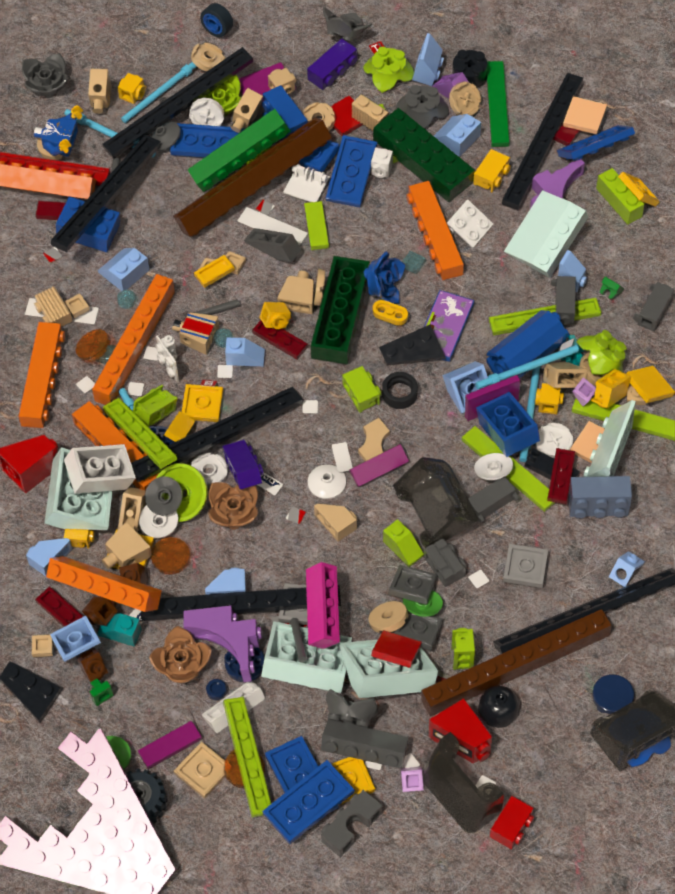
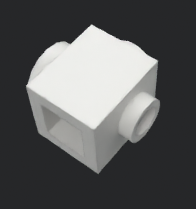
[371,148,393,178]

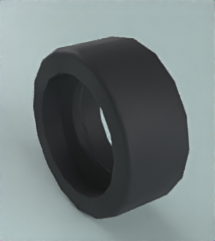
[382,372,418,409]

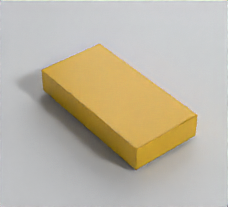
[194,255,235,288]
[164,411,195,442]

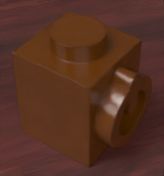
[119,563,148,585]
[82,596,118,626]
[76,647,108,682]

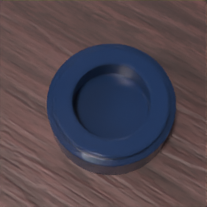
[206,679,227,700]

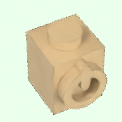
[268,68,296,94]

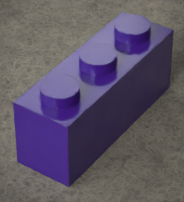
[307,39,358,90]
[222,440,264,490]

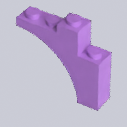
[530,159,585,209]
[184,606,262,682]

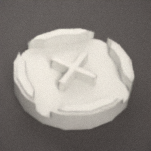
[189,98,224,126]
[535,423,573,458]

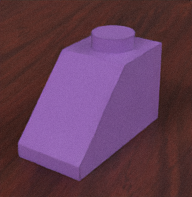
[432,72,469,99]

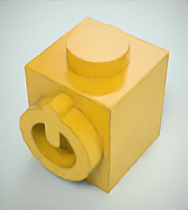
[118,73,147,104]
[260,302,291,329]
[535,383,564,414]

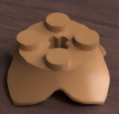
[208,482,258,530]
[149,626,211,683]

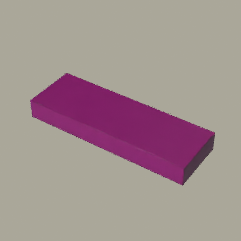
[349,444,409,487]
[137,721,202,769]

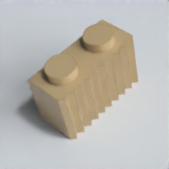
[352,94,389,131]
[34,286,72,327]

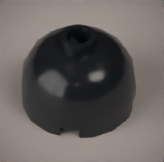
[478,685,520,728]

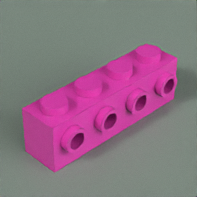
[306,562,340,649]

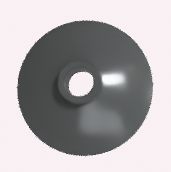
[150,121,181,151]
[145,476,183,516]

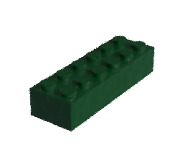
[373,108,475,202]
[310,256,370,364]

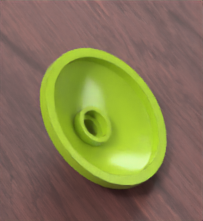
[156,463,208,522]

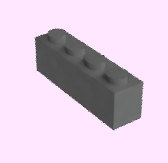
[321,719,409,769]

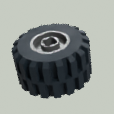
[127,769,167,824]

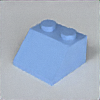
[412,33,444,86]
[434,114,481,157]
[98,248,149,293]
[442,361,488,413]
[50,616,101,662]

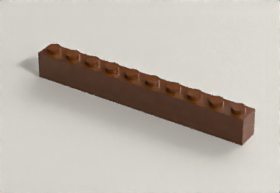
[173,117,332,237]
[421,609,612,717]

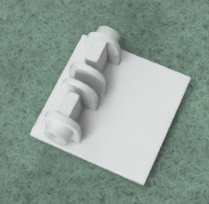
[283,164,330,202]
[447,199,493,248]
[155,335,179,383]

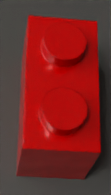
[490,796,535,850]

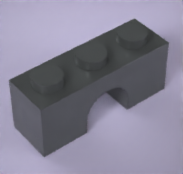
[321,790,382,858]

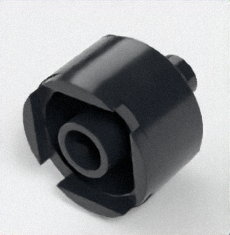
[452,50,487,88]

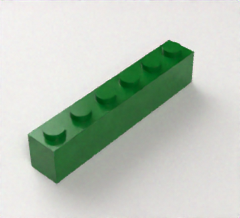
[188,109,291,192]

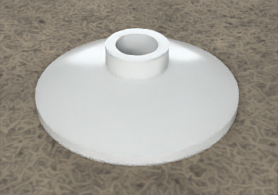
[474,453,513,480]
[308,465,346,499]
[139,505,178,538]

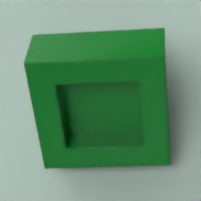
[600,277,624,300]
[89,678,114,706]

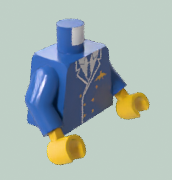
[34,105,83,157]

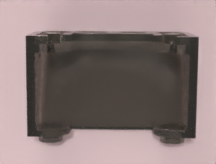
[393,457,478,548]
[590,690,675,772]
[422,732,504,833]

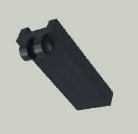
[524,448,580,487]

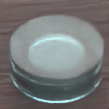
[117,290,136,309]
[214,328,233,348]

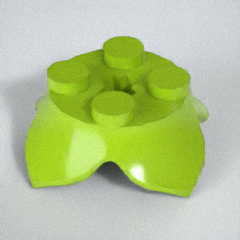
[363,47,414,93]
[202,75,241,117]
[576,330,627,375]

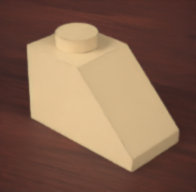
[118,487,146,533]
[314,504,357,542]

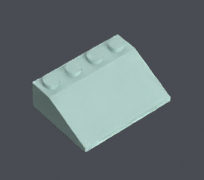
[504,190,589,278]
[583,400,636,477]
[45,447,112,530]
[261,621,352,693]
[339,640,438,698]

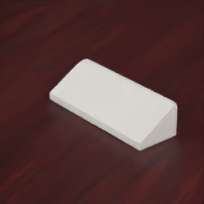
[202,681,265,733]

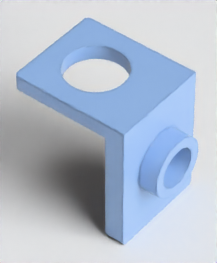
[609,551,645,587]

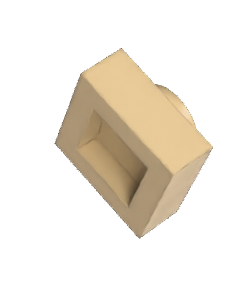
[64,293,90,318]
[627,384,646,405]
[32,635,53,657]

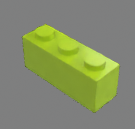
[596,168,644,225]

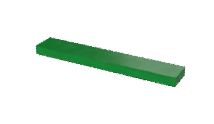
[487,61,509,147]

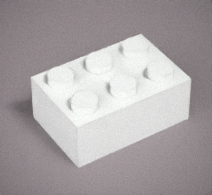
[64,444,136,494]

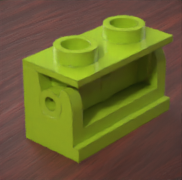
[342,366,381,413]
[133,385,178,427]
[451,628,475,670]

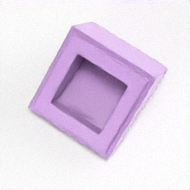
[572,377,596,406]
[400,767,424,792]

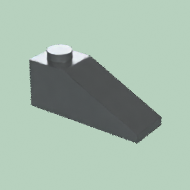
[244,228,301,262]

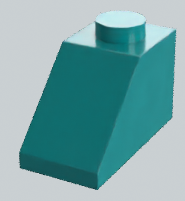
[97,613,142,647]

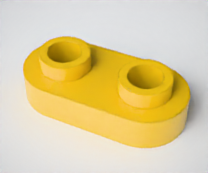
[373,300,408,325]

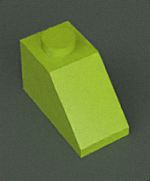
[383,519,424,567]

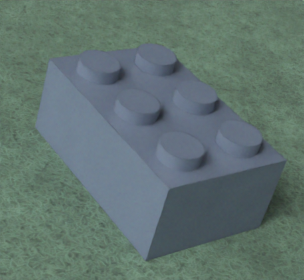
[568,476,632,518]

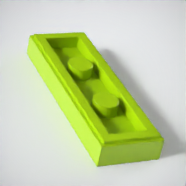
[304,201,329,250]

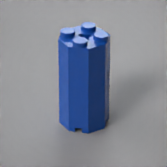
[486,310,569,379]

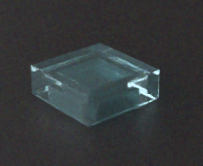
[402,251,426,274]

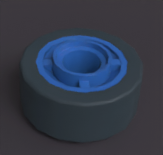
[200,3,234,37]

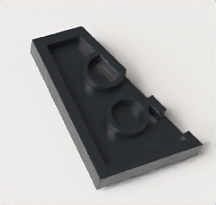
[379,325,446,365]
[0,661,62,723]

